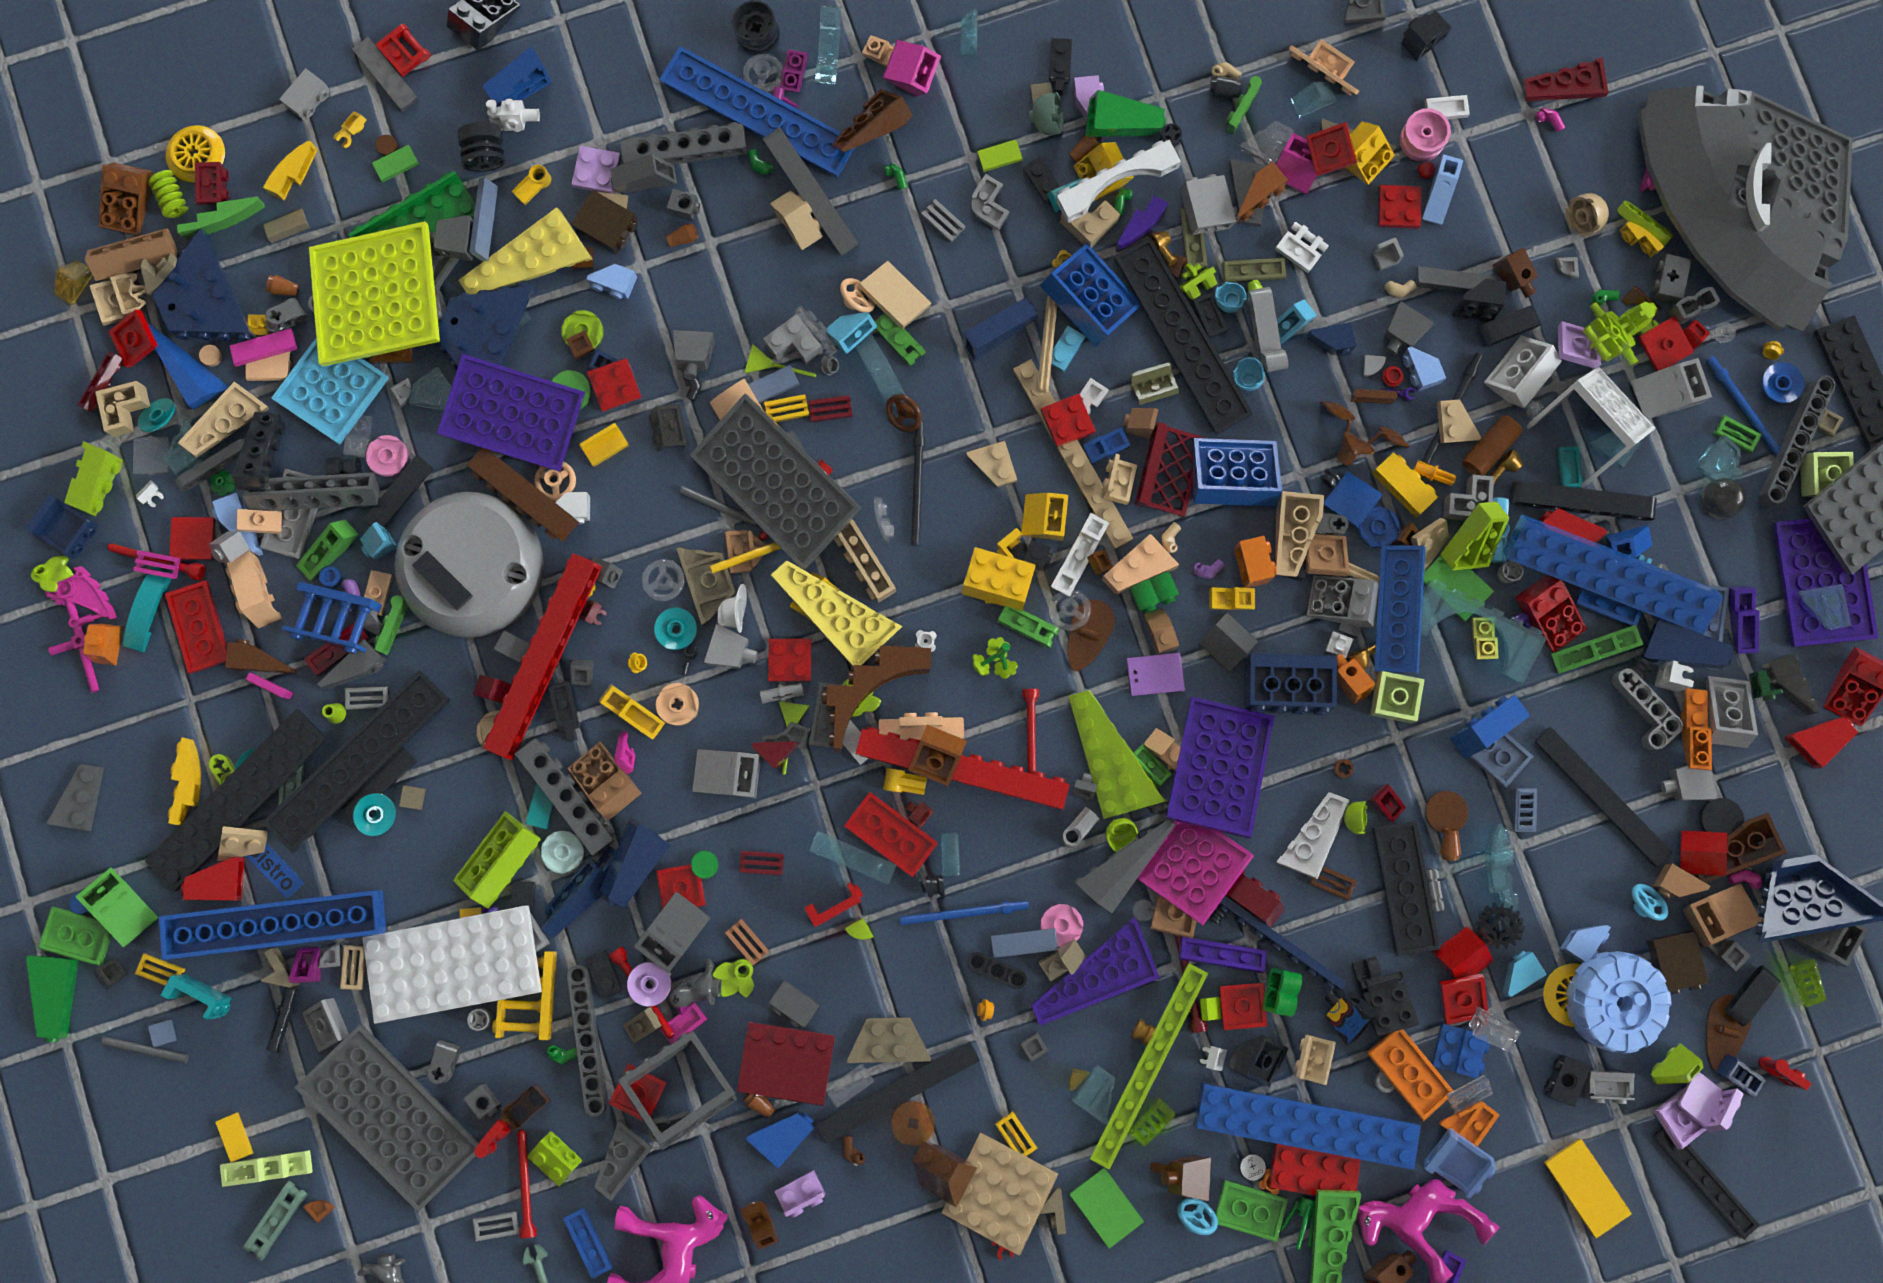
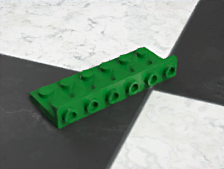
[348,171,476,238]

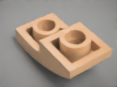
[862,35,894,67]

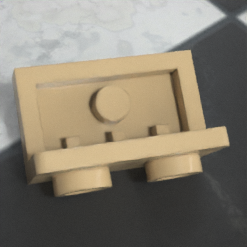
[1102,454,1137,505]
[1295,1035,1336,1085]

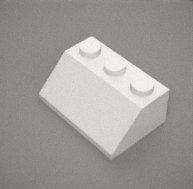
[1484,335,1562,408]

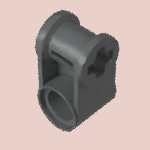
[265,298,308,333]
[1315,513,1349,536]
[428,1040,461,1084]

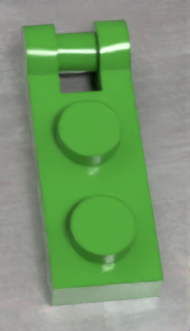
[1226,76,1262,134]
[874,313,926,366]
[374,595,408,655]
[997,606,1059,649]

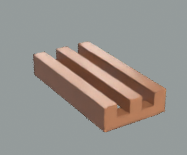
[725,919,770,965]

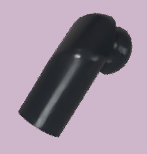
[683,373,702,401]

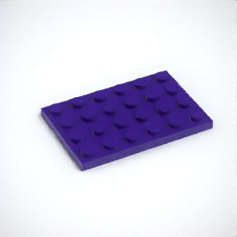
[437,354,585,472]
[1773,519,1878,647]
[1166,696,1275,839]

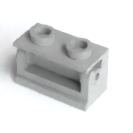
[279,68,330,121]
[1584,1070,1635,1104]

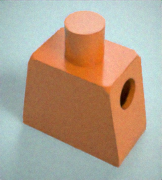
[83,623,124,666]
[1337,654,1375,705]

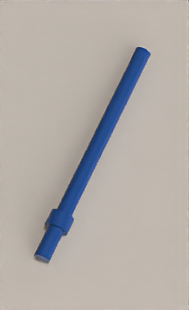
[1706,356,1780,457]
[900,901,1029,925]

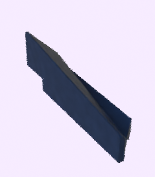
[541,845,616,938]

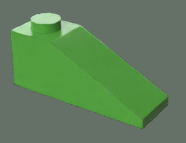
[296,519,359,581]

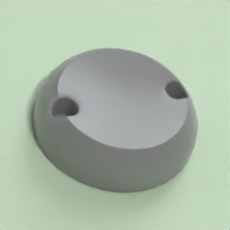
[394,492,544,638]

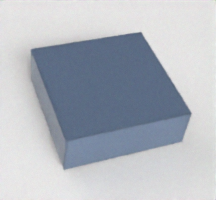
[148,1020,177,1047]

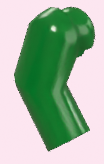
[884,163,908,190]
[1591,289,1619,306]

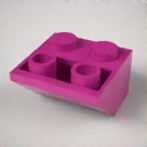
[883,40,941,97]
[1276,133,1316,195]

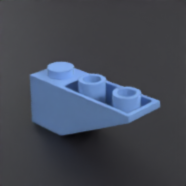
[1422,154,1463,226]

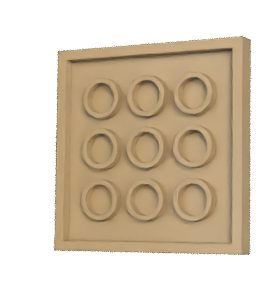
[942,1133,1058,1255]

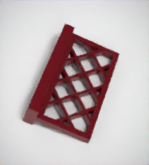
[1134,422,1204,517]

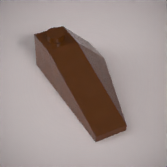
[832,89,913,152]
[1698,813,1787,883]

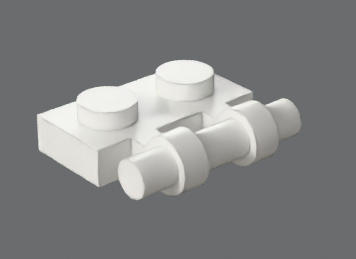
[1275,222,1329,273]

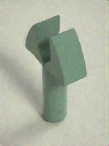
[523,1244,548,1283]

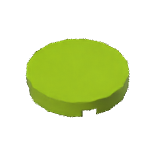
[561,310,603,349]

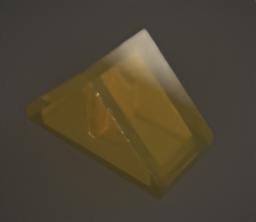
[54,260,92,305]

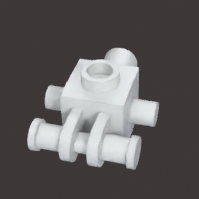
[486,99,540,132]

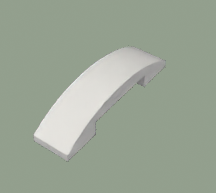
[1746,143,1771,232]
[1051,513,1109,597]

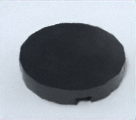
[1699,798,1745,836]

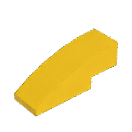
[263,141,318,201]
[599,684,665,740]

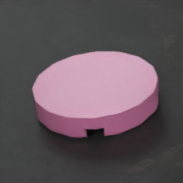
[366,435,409,477]
[1040,904,1083,947]

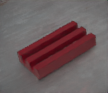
[809,395,853,422]
[739,851,784,875]

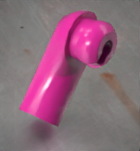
[1535,108,1565,132]
[1728,869,1762,889]

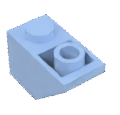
[587,264,637,300]
[1403,347,1446,391]
[1560,925,1611,963]

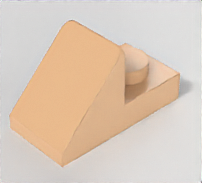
[1143,728,1180,770]

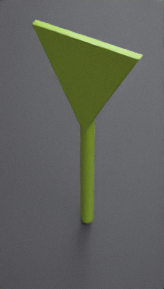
[744,344,816,377]
[779,701,810,775]

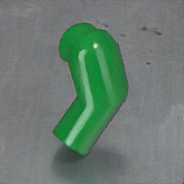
[748,149,773,175]
[1114,188,1132,216]
[547,1045,578,1064]

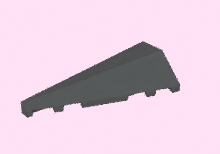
[1074,818,1175,913]

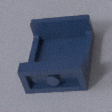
[24,494,98,559]

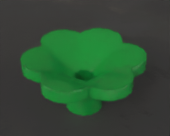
[210,470,236,497]

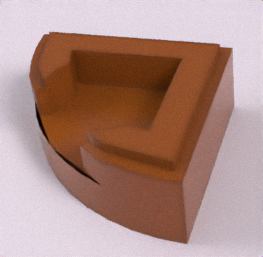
[303,1200,336,1223]

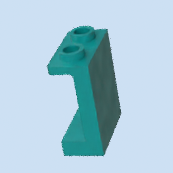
[161,974,232,1020]

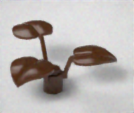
[1320,401,1410,465]

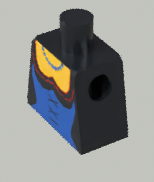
[1325,990,1380,1046]

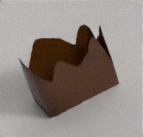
[501,1084,551,1130]

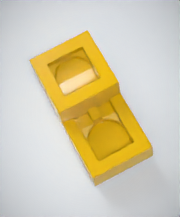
[1209,587,1255,610]

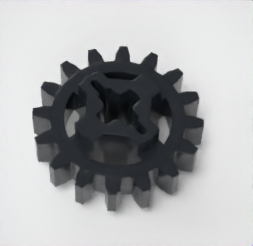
[1476,902,1525,949]

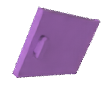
[1126,652,1185,696]

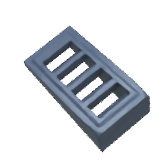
[1512,788,1537,832]

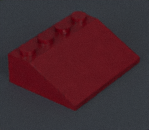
[737,1022,835,1106]

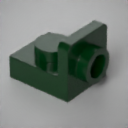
[1749,670,1783,701]

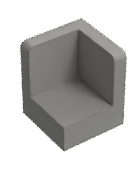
[1372,237,1404,271]

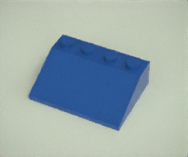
[1040,243,1141,347]
[1193,438,1282,506]

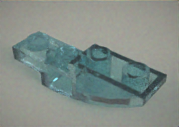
[1485,824,1519,911]

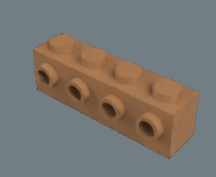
[85,228,178,281]

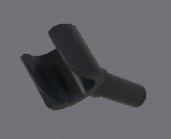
[681,646,697,676]

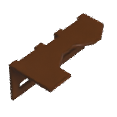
[1621,285,1662,315]

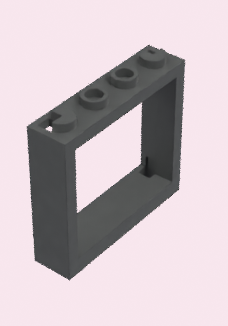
[618,1031,737,1150]

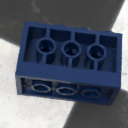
[1244,653,1337,715]

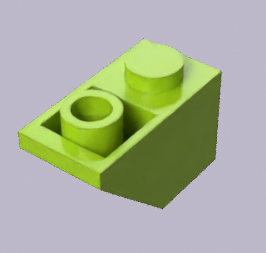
[1651,1043,1704,1085]

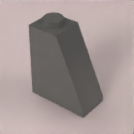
[610,154,677,193]

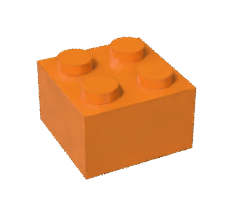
[1234,536,1277,588]

